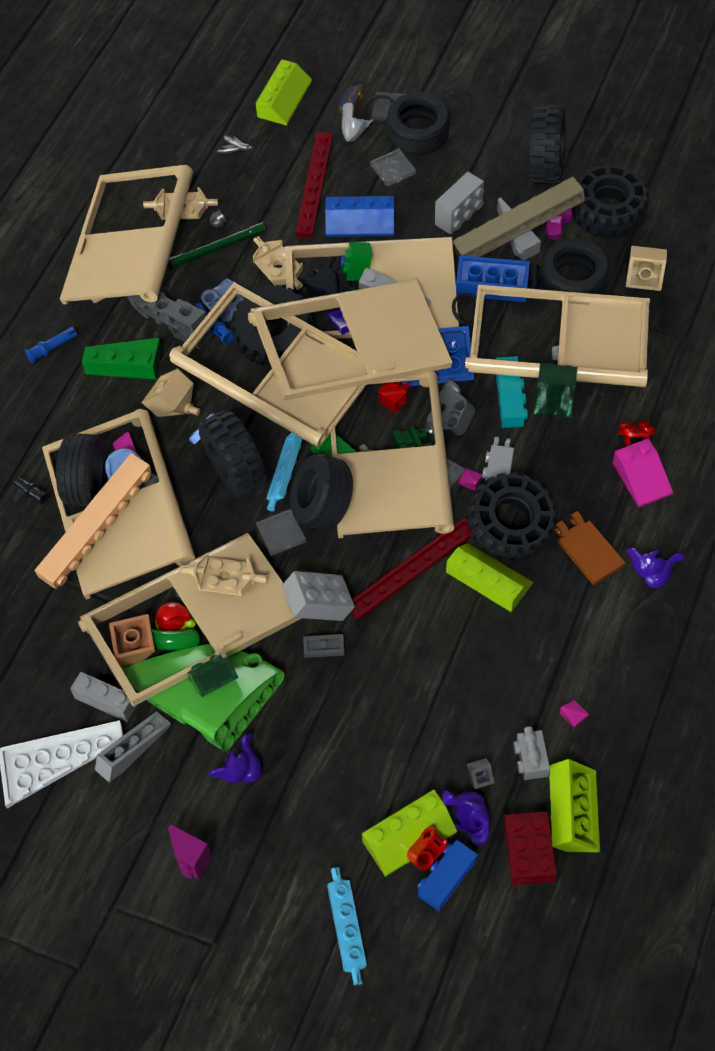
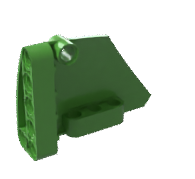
[121,644,285,751]

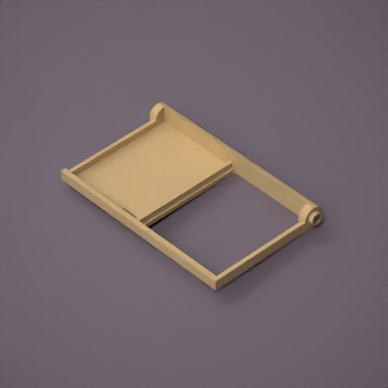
[60,165,193,304]
[282,237,459,339]
[248,279,453,400]
[169,282,367,447]
[465,285,650,387]
[331,371,454,538]
[42,409,195,599]
[78,533,302,707]

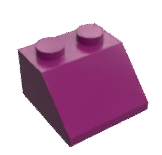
[168,824,212,880]

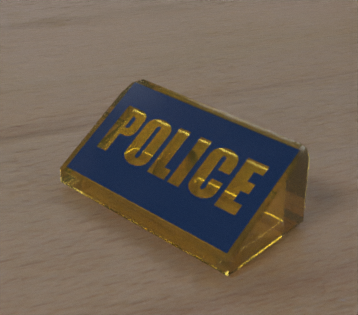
[338,84,363,115]

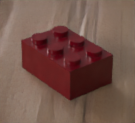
[503,812,556,886]

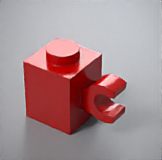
[378,381,410,414]

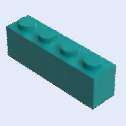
[496,356,528,428]

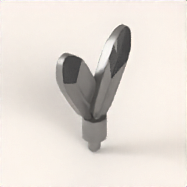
[217,135,253,154]

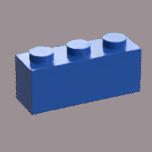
[417,840,478,912]

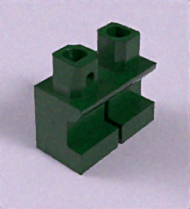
[392,425,433,449]

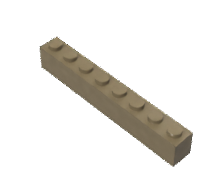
[452,177,585,258]

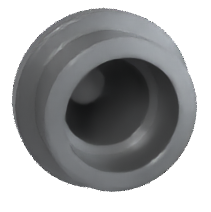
[210,210,227,228]

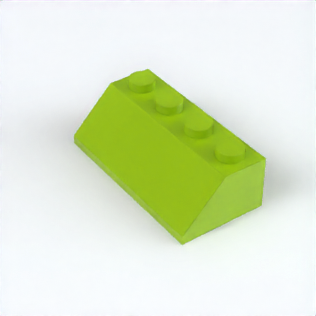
[256,59,312,125]
[446,543,533,612]
[549,759,600,852]
[362,790,457,877]

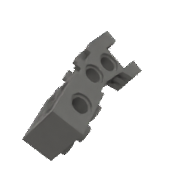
[127,281,213,350]

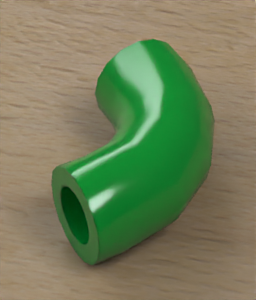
[151,629,200,650]

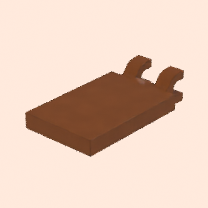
[555,511,625,586]

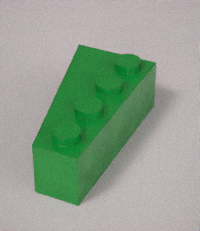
[82,338,162,380]

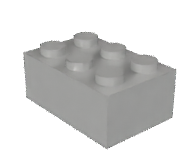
[435,172,484,235]
[282,571,355,621]

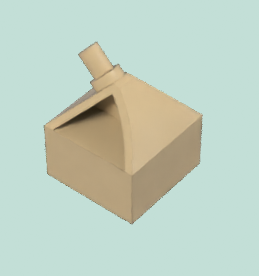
[626,246,667,291]
[141,369,200,417]

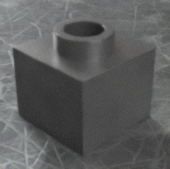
[466,758,495,789]

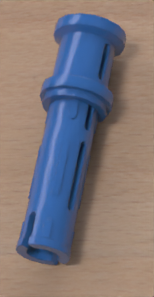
[194,303,234,344]
[24,327,77,364]

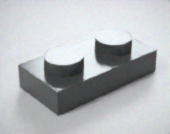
[303,634,344,658]

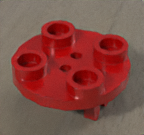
[618,421,655,446]

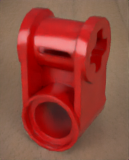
[407,826,448,870]

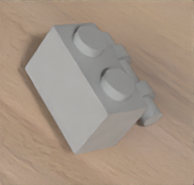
[513,727,550,780]

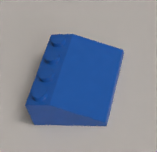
[402,326,474,386]

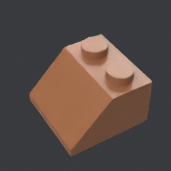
[109,614,155,668]

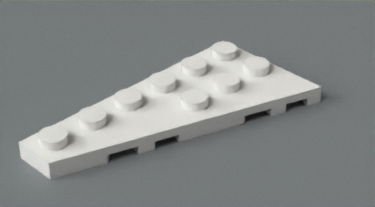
[0,720,123,808]

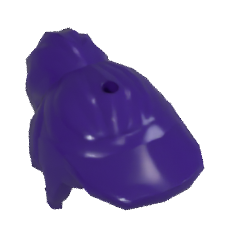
[626,547,684,588]
[208,733,262,783]
[442,790,491,845]

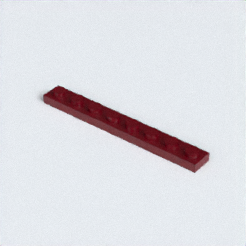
[296,132,333,238]
[350,517,472,621]

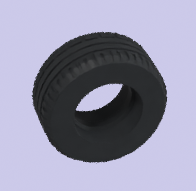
[56,433,106,506]
[290,454,353,530]

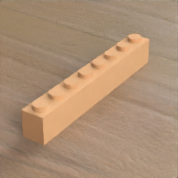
[34,453,151,589]

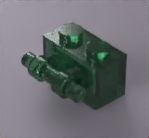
[187,653,239,697]

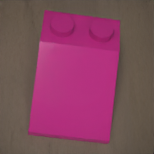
[612,438,673,507]

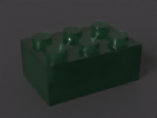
[534,363,578,417]

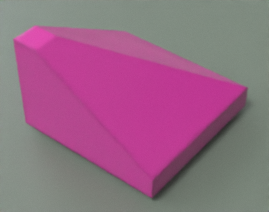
[113,432,136,452]
[458,468,482,491]
[560,700,589,728]

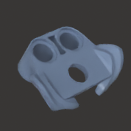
[201,278,244,323]

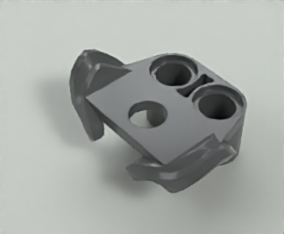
[424,380,475,436]

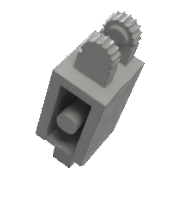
[482,437,514,481]

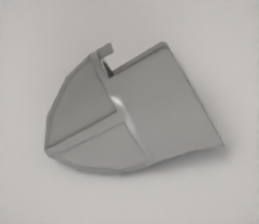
[341,103,374,142]

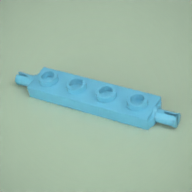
[266,432,302,511]
[327,867,367,985]

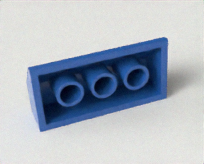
[325,196,394,237]
[456,256,530,302]

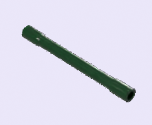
[168,222,266,268]

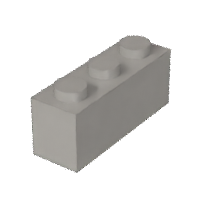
[70,672,137,722]

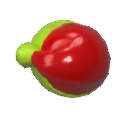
[155,602,196,631]

